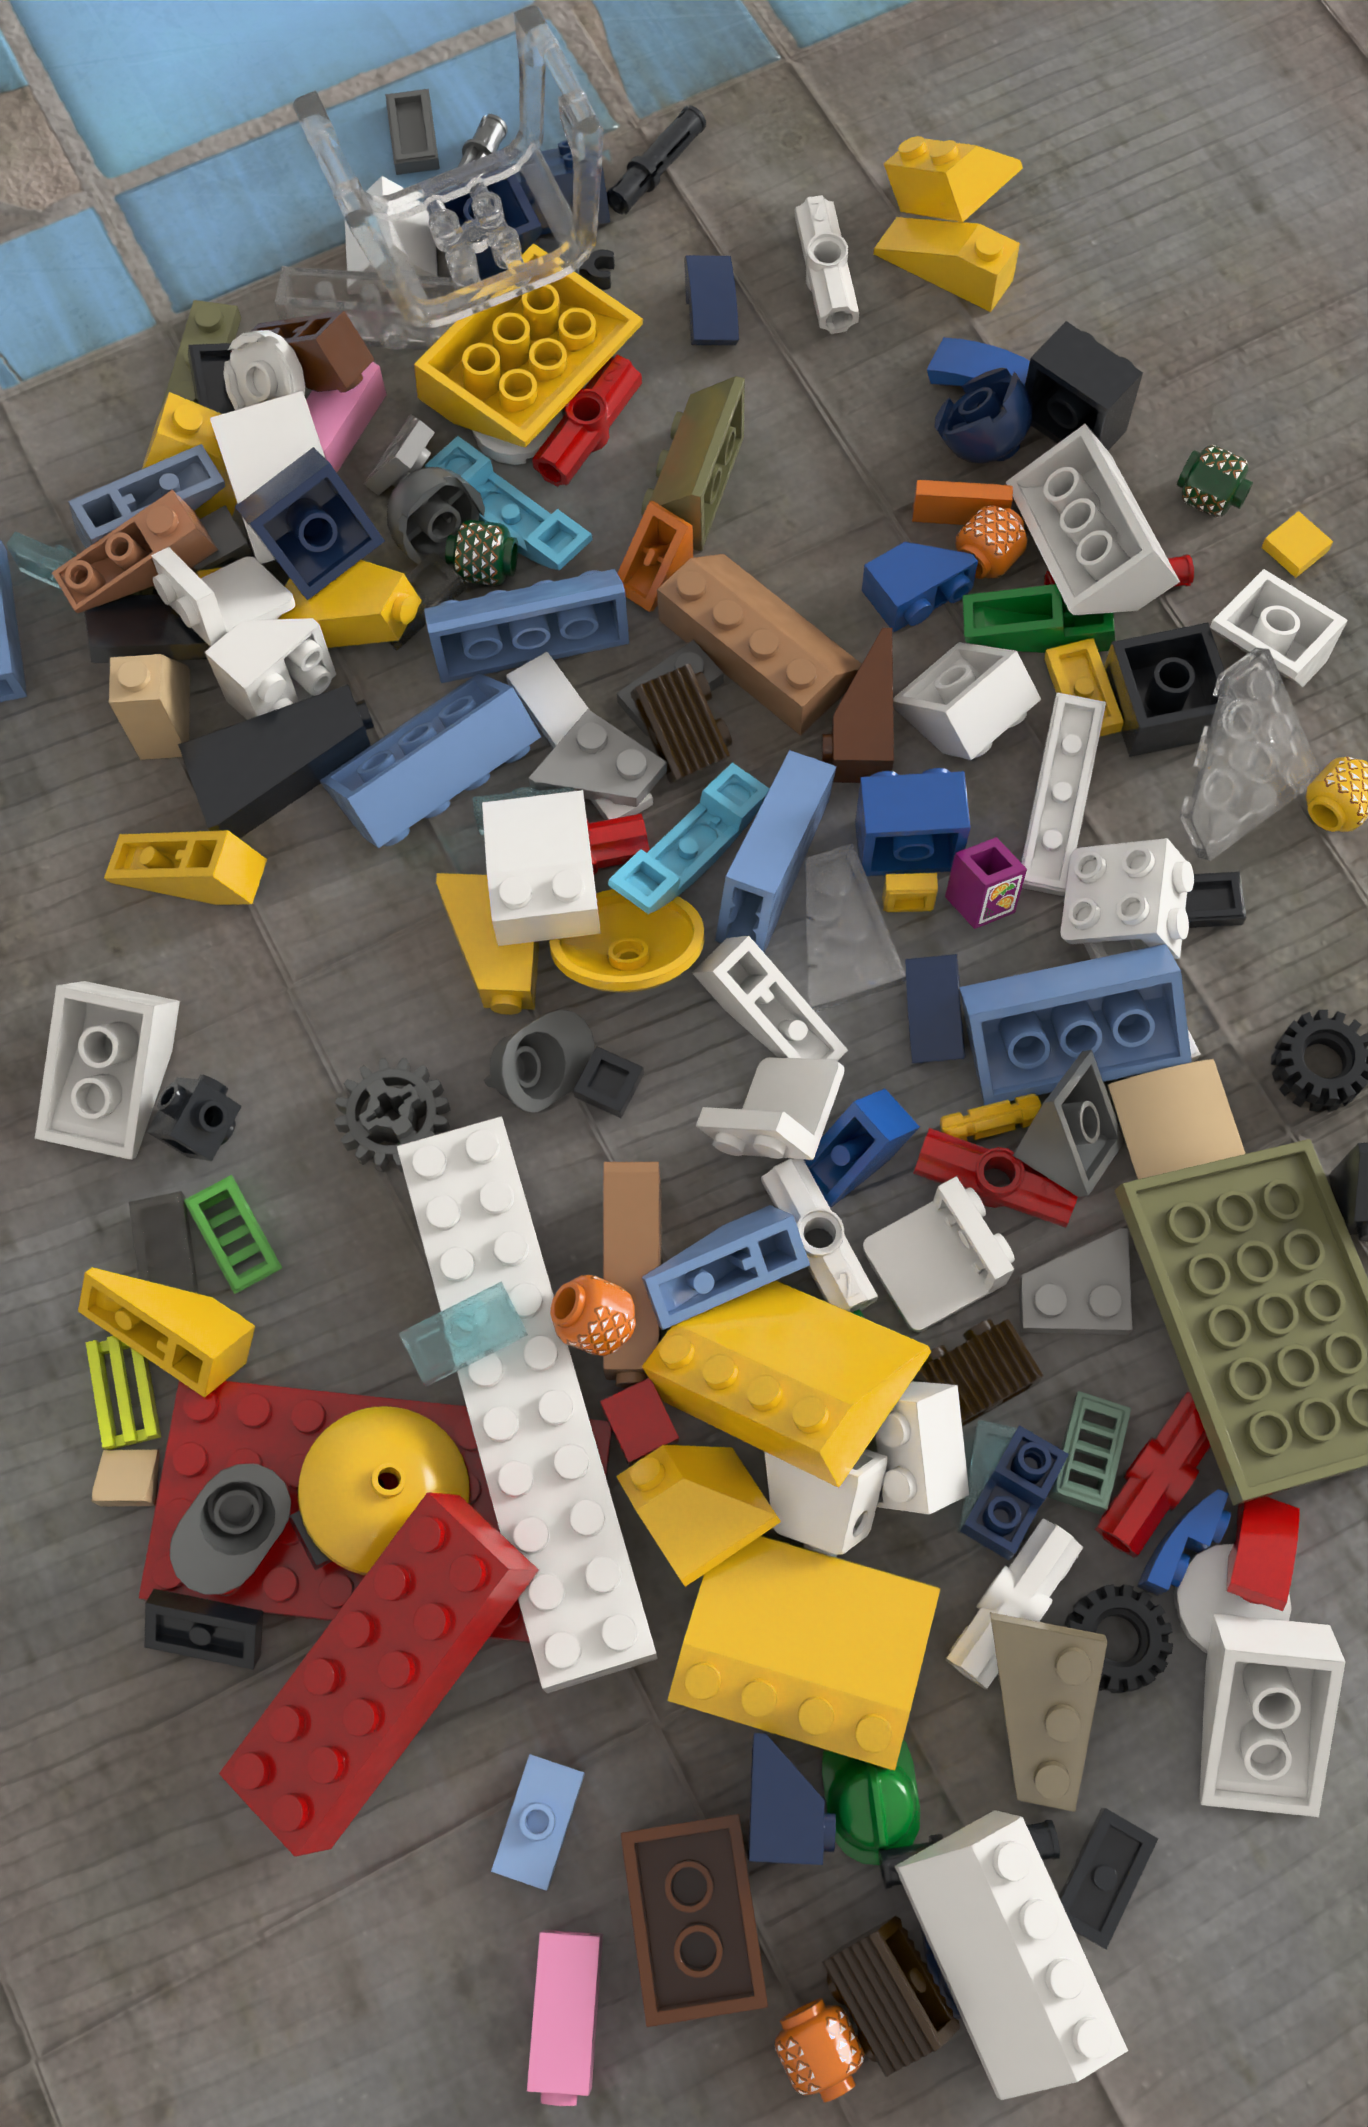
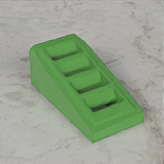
[184,1175,283,1294]

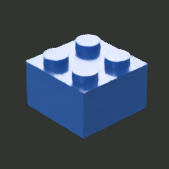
[855,768,971,877]

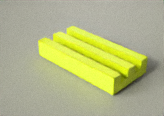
[85,1336,161,1450]

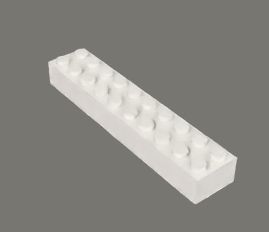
[397,1116,658,1693]

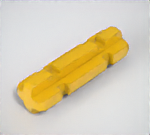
[940,1093,1042,1141]

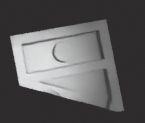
[364,414,435,496]
[529,709,667,807]
[1019,1228,1133,1335]

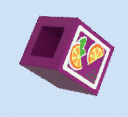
[945,837,1027,929]

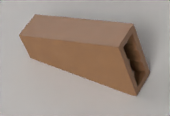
[603,1162,662,1388]

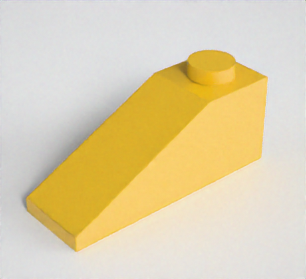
[873,217,1020,312]
[104,830,267,905]
[78,1267,255,1397]

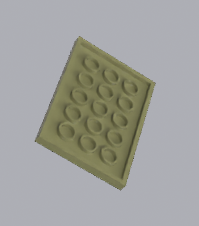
[1114,1139,1368,1506]

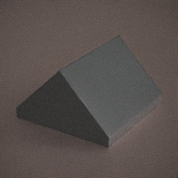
[1013,1050,1124,1197]

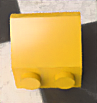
[884,136,1023,222]
[142,392,237,519]

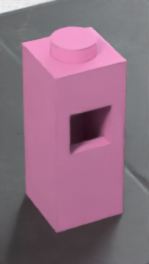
[306,362,386,472]
[527,1930,603,2106]

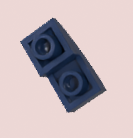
[684,255,739,345]
[905,954,966,1063]
[960,1425,1069,1561]

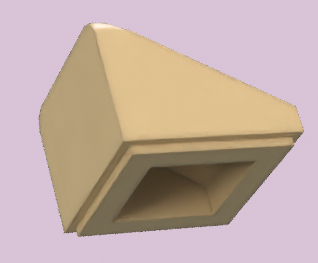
[91,1450,160,1507]

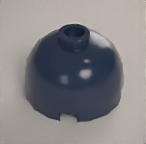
[934,368,1032,463]

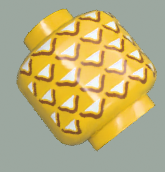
[1305,757,1368,832]

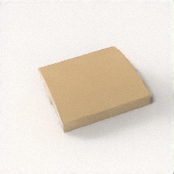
[1108,1059,1246,1179]

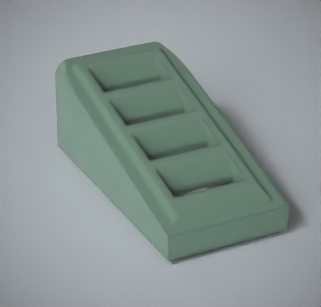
[1047,1391,1131,1515]

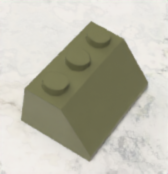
[641,376,745,552]

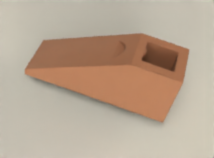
[52,490,218,613]

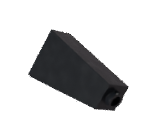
[178,684,374,839]

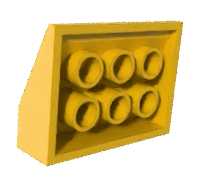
[414,243,643,448]
[642,1280,931,1488]
[667,1535,940,1771]

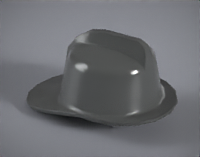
[484,1009,595,1113]
[170,1464,291,1595]

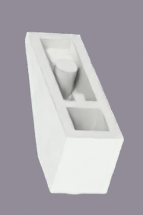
[692,936,848,1061]

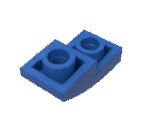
[927,337,1030,386]
[1137,1489,1231,1596]

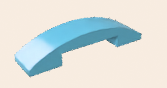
[425,436,593,571]
[608,762,770,914]

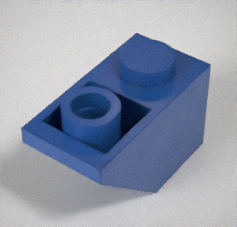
[862,542,978,632]

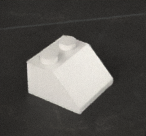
[1210,569,1348,687]
[893,642,1041,760]

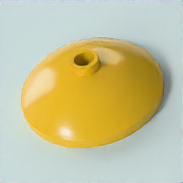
[549,889,705,993]
[298,1406,469,1575]

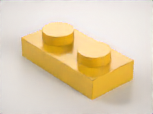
[1044,638,1124,737]

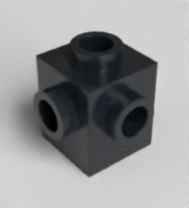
[147,1075,242,1161]

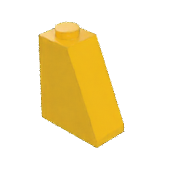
[278,560,422,648]
[436,873,540,1015]

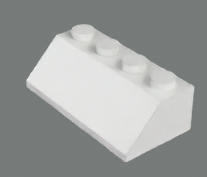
[1006,423,1180,615]
[895,1810,1128,2100]

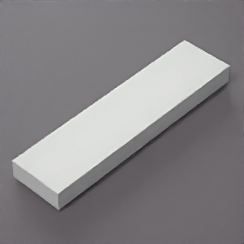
[506,652,653,820]
[1021,692,1106,897]

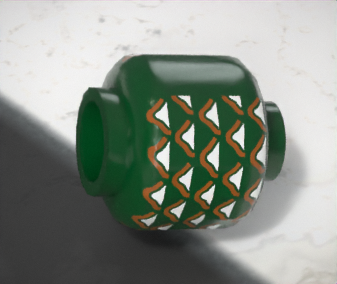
[1177,445,1253,518]
[445,520,518,587]

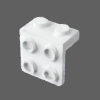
[151,547,295,647]
[1060,838,1194,959]
[696,1057,845,1160]
[863,1176,1015,1332]

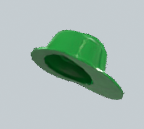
[822,1739,920,1865]

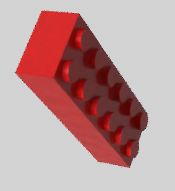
[219,1492,539,1857]

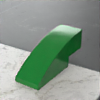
[963,584,1116,653]

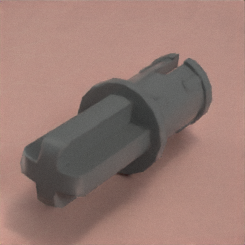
[453,114,508,179]

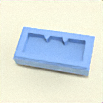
[491,1754,585,1891]

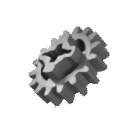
[334,1058,451,1172]

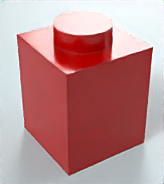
[600,1378,679,1467]

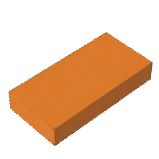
[912,480,1013,525]

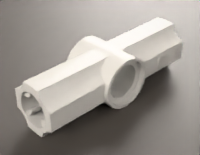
[795,195,859,334]
[761,1159,878,1313]
[945,1518,1083,1690]

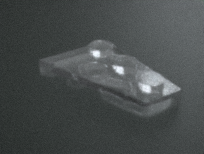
[805,843,906,1013]

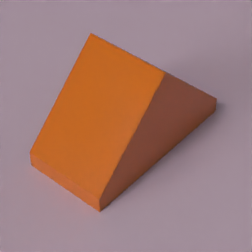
[617,501,693,612]

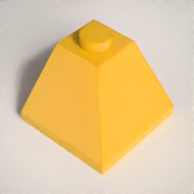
[616,1445,781,1587]

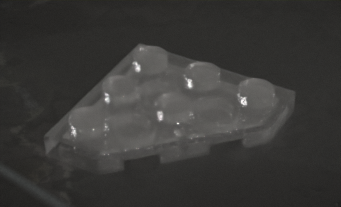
[1180,647,1320,861]

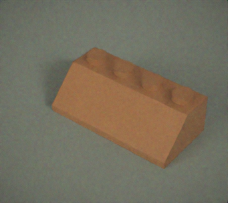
[657,554,862,736]

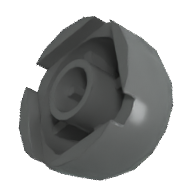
[387,467,485,568]

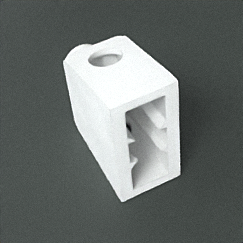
[765,1449,887,1557]

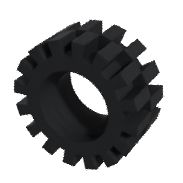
[1271,1010,1368,1112]
[1064,1584,1173,1694]

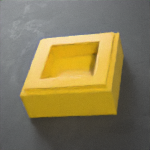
[1261,511,1333,578]
[882,873,938,912]

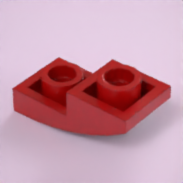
[1226,1496,1300,1612]

